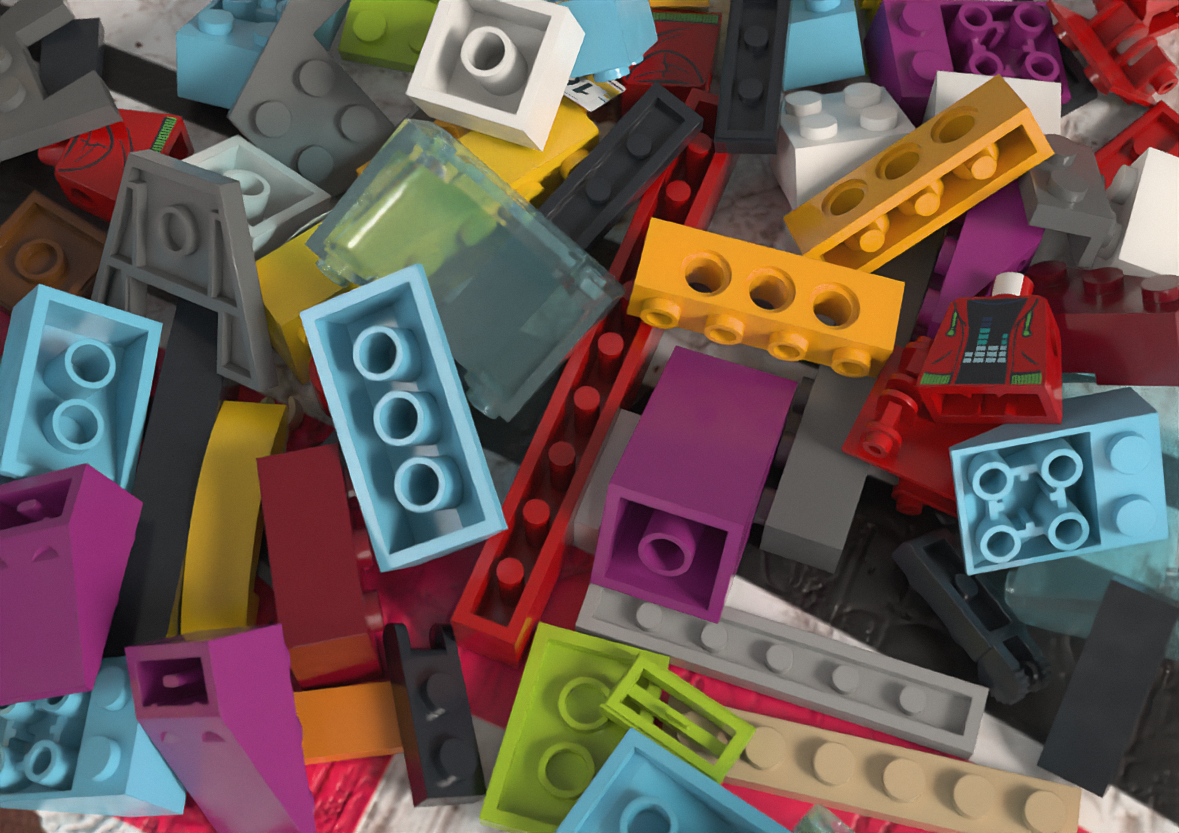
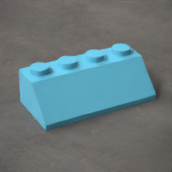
[299,263,508,572]

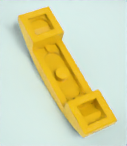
[181,400,290,634]

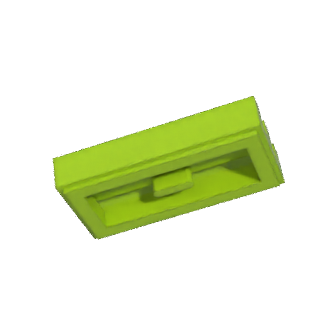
[600,651,756,785]

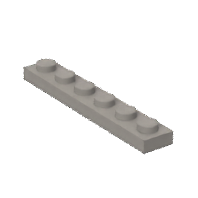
[575,583,989,760]

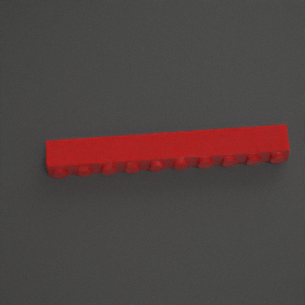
[451,87,740,669]

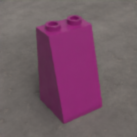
[590,345,798,624]

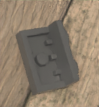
[1017,134,1117,269]

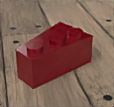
[1024,260,1179,387]
[256,443,385,691]

